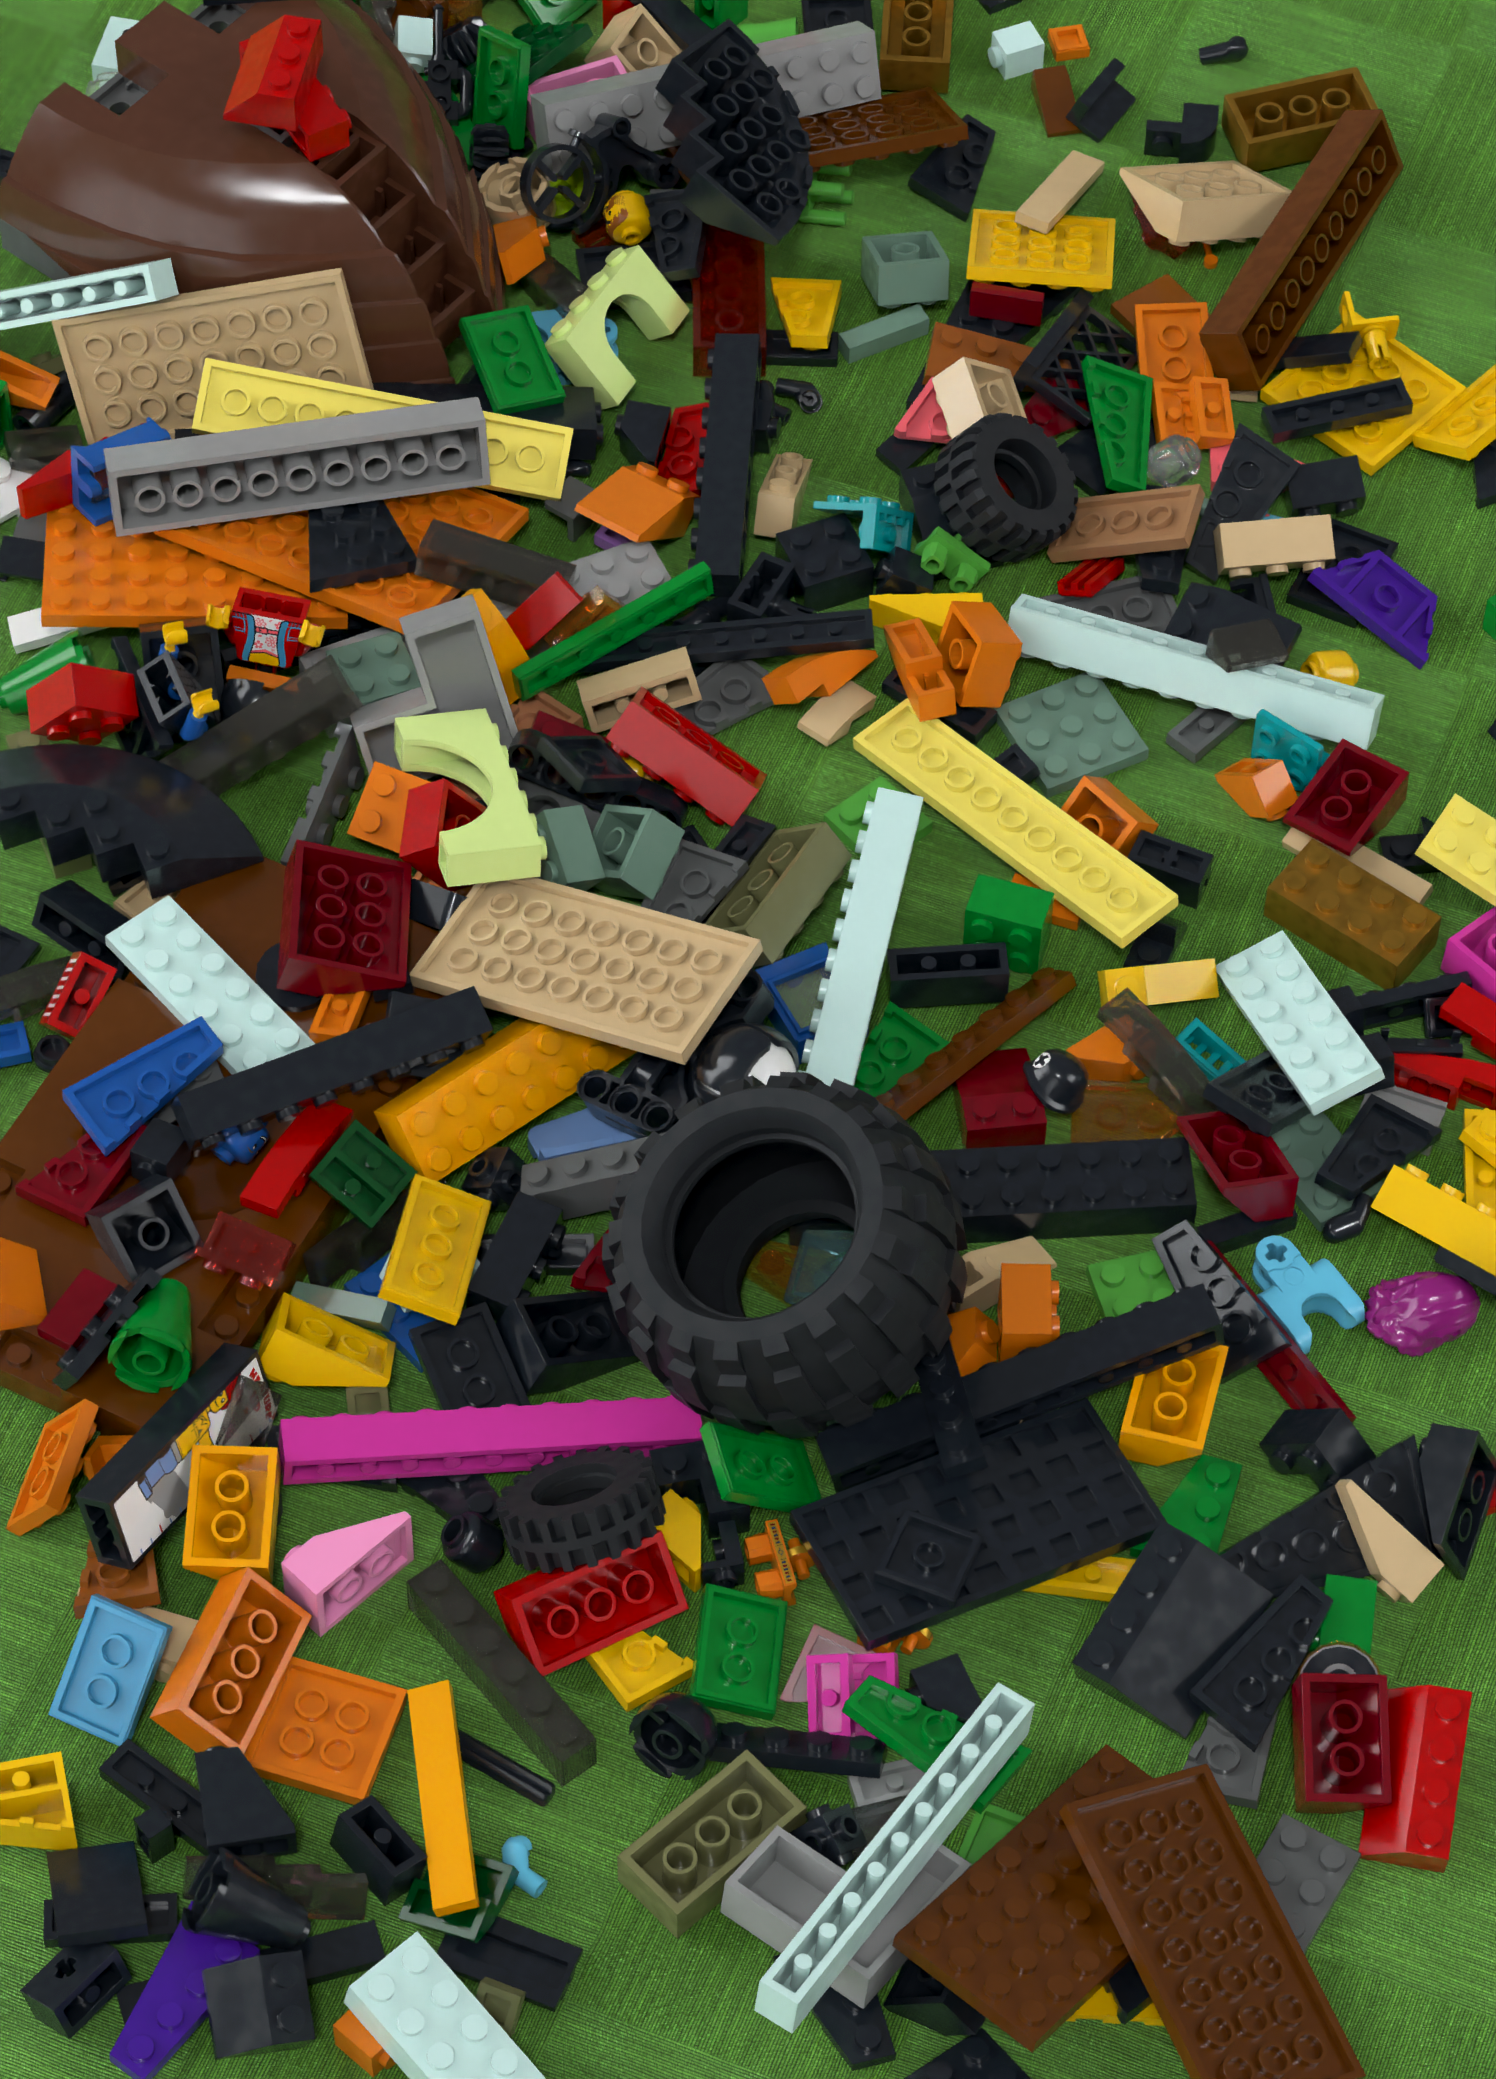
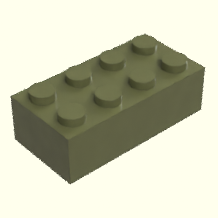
[705,822,852,967]
[617,1750,807,1938]

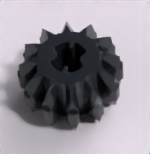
[443,16,487,68]
[468,123,510,182]

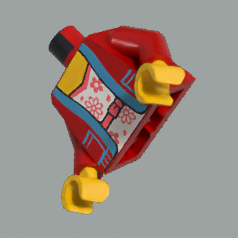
[206,587,326,674]

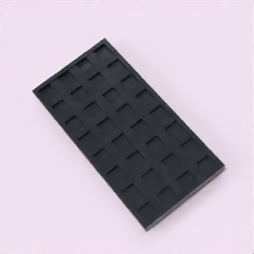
[789,1398,1167,1651]

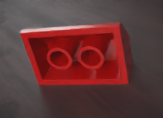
[223,14,323,131]

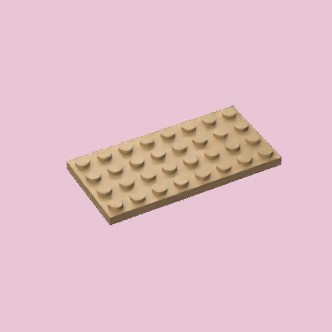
[51,267,374,445]
[409,877,763,1065]

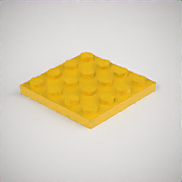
[966,209,1116,292]
[1260,312,1467,476]

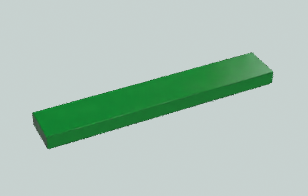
[511,561,714,702]

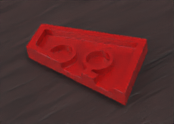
[657,402,709,497]

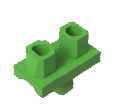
[914,526,991,593]

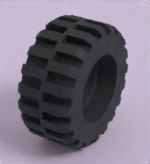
[934,413,1078,563]

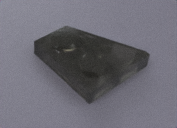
[3,424,83,475]

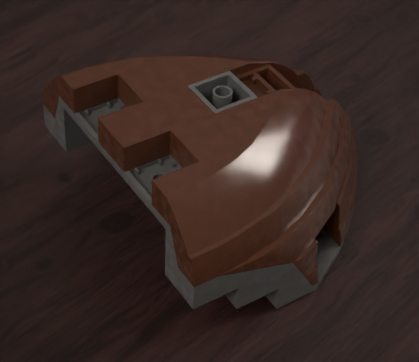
[0,0,506,384]

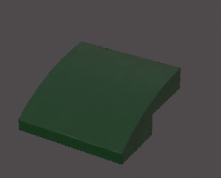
[308,1119,418,1230]
[398,1854,519,1944]

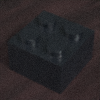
[775,513,874,612]

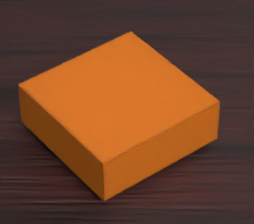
[1047,24,1090,62]

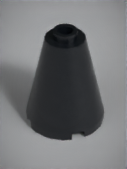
[182,1847,311,1950]

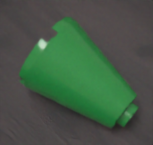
[0,629,96,714]
[107,1278,192,1393]

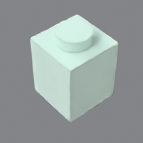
[393,15,433,73]
[988,21,1045,80]

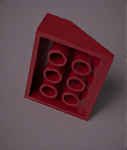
[277,839,412,997]

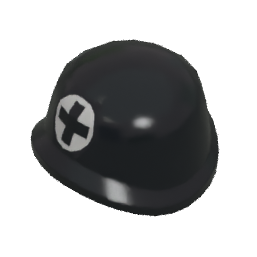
[1023,1049,1089,1114]

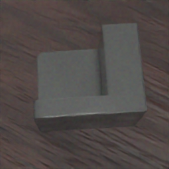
[545,476,595,542]

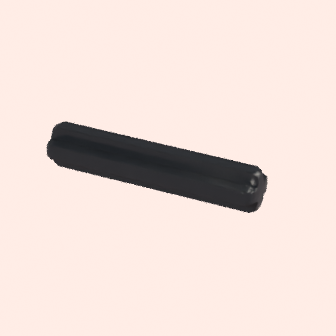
[458,1729,555,1806]

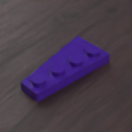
[109,1901,260,2079]

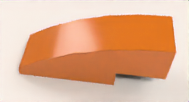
[0,350,61,411]
[883,618,957,722]
[761,649,878,705]

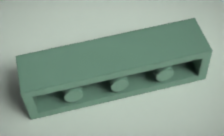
[838,303,929,364]
[291,1281,397,1332]

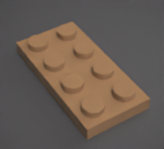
[1047,484,1205,563]

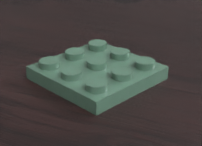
[994,672,1149,798]

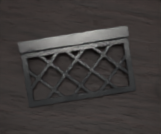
[1013,288,1138,427]

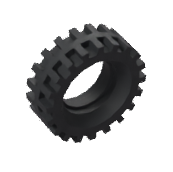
[496,1446,666,1573]

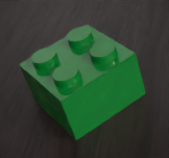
[963,873,1054,975]

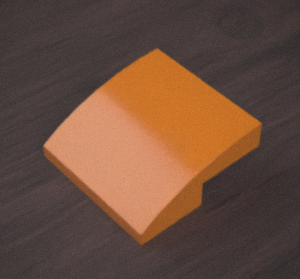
[1151,376,1235,451]

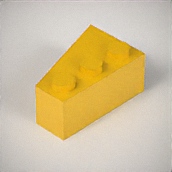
[0,1751,78,1851]

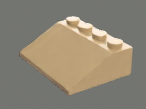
[1119,160,1292,246]

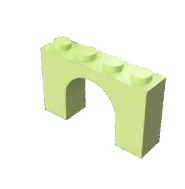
[545,245,690,410]

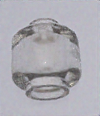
[1147,434,1202,487]

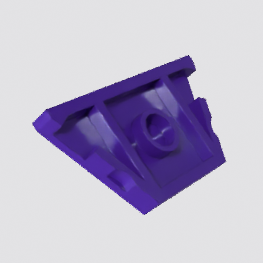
[1307,550,1438,670]

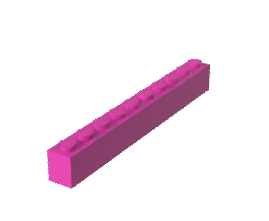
[278,1395,703,1485]

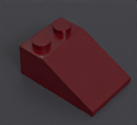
[1283,738,1410,857]
[952,1048,1047,1149]

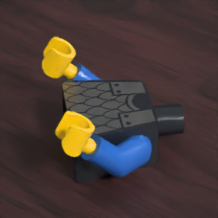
[136,620,219,743]

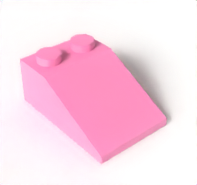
[281,1511,414,1637]

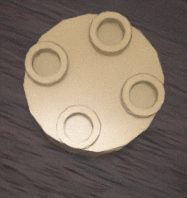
[478,157,557,231]

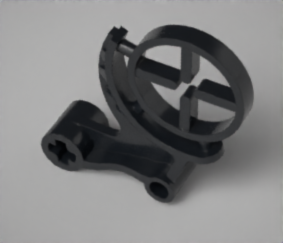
[520,113,680,235]

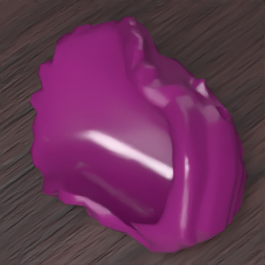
[1364,1271,1481,1357]

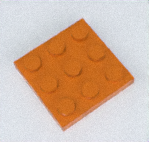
[244,1656,408,1805]

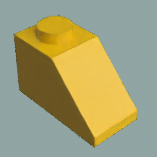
[655,1489,701,1593]

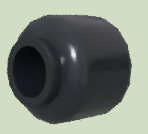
[441,1511,504,1573]

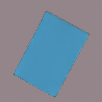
[48,1594,173,1746]

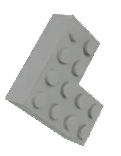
[348,594,518,780]
[720,1825,972,2009]

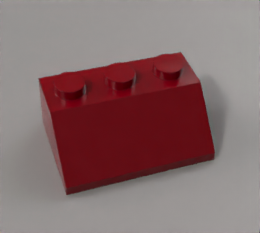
[1176,1111,1299,1222]
[1291,1673,1392,1814]

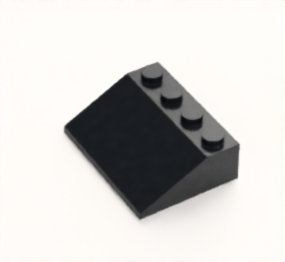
[1072,1520,1275,1740]

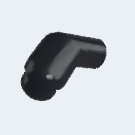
[775,378,823,413]

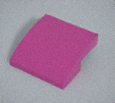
[806,1652,899,1739]

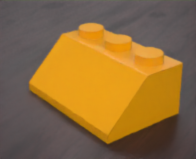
[1118,1345,1229,1467]
[182,1445,281,1585]

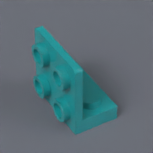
[813,495,914,555]
[1251,709,1330,792]

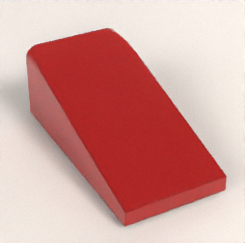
[506,571,583,650]

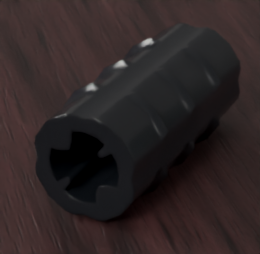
[12,370,75,441]

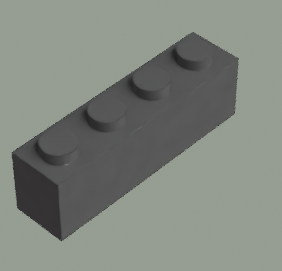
[520,1132,666,1220]

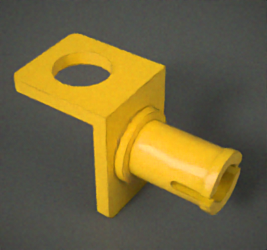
[1339,291,1400,369]

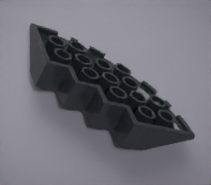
[655,19,813,246]
[0,744,264,900]

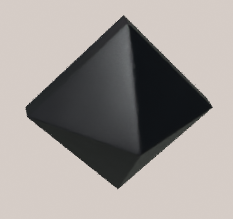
[1423,996,1463,1038]

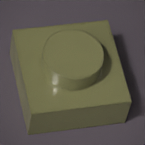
[29,350,66,374]
[345,1387,390,1415]
[475,1977,526,2037]

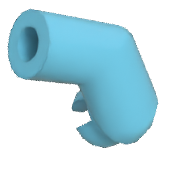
[501,1835,548,1899]

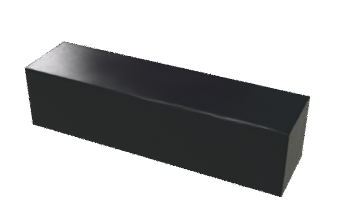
[1196,1209,1298,1254]

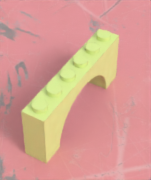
[394,708,547,887]

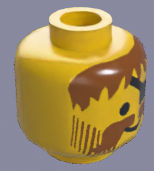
[603,190,652,245]

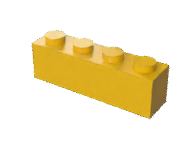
[1371,1163,1496,1276]

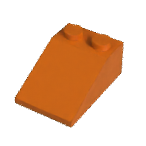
[574,462,700,543]

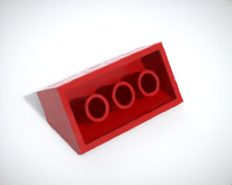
[606,686,767,827]
[493,1529,689,1678]
[1358,1685,1472,1873]

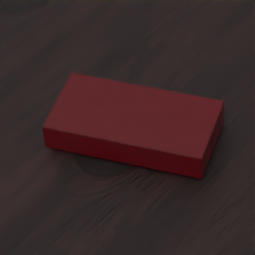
[969,282,1044,327]
[37,1268,117,1350]

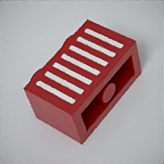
[38,951,117,1040]

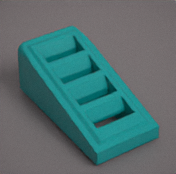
[1165,1017,1246,1083]

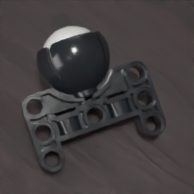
[577,969,799,1139]

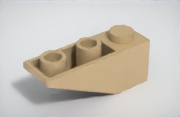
[754,452,813,538]
[947,1236,1057,1315]

